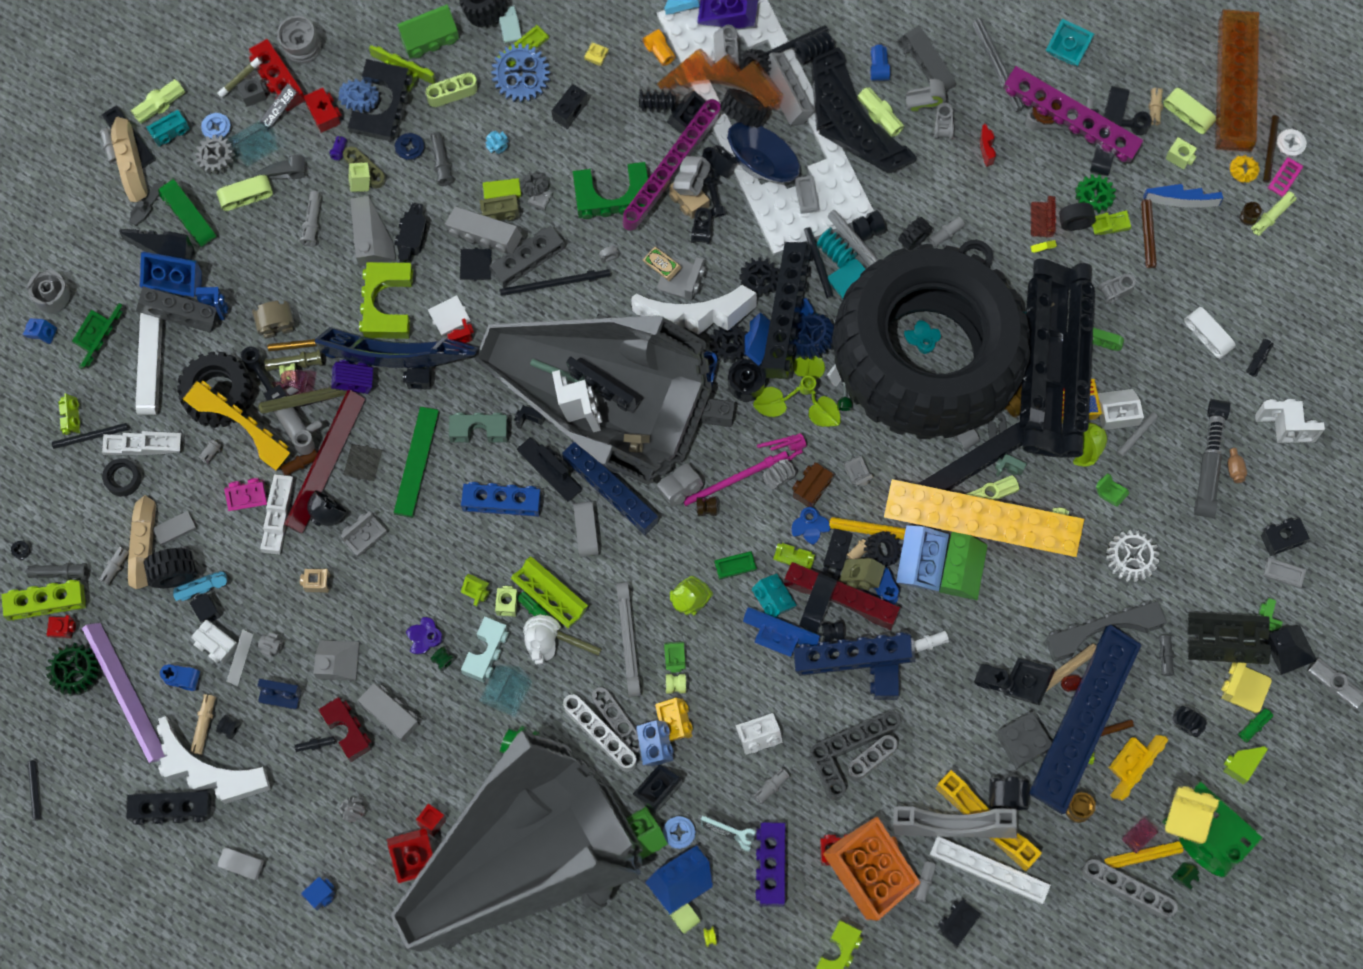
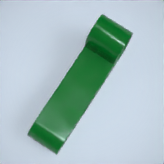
[158,179,216,248]

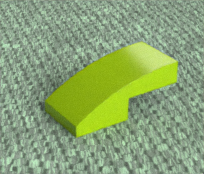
[1092,210,1132,235]

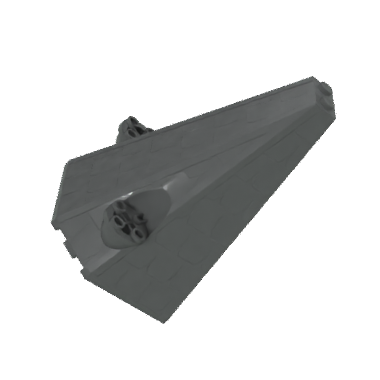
[475,315,712,485]
[390,731,642,952]

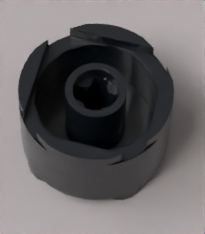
[728,359,766,402]
[989,777,1030,811]

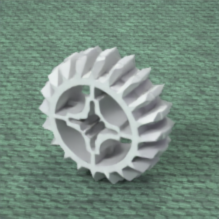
[1106,530,1159,582]

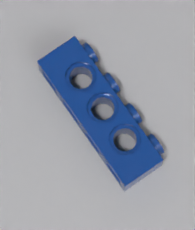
[461,482,541,517]

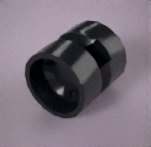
[852,210,886,241]

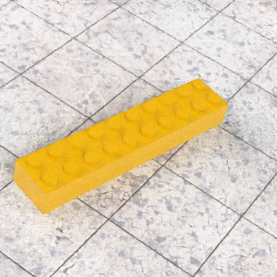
[884,479,1084,557]

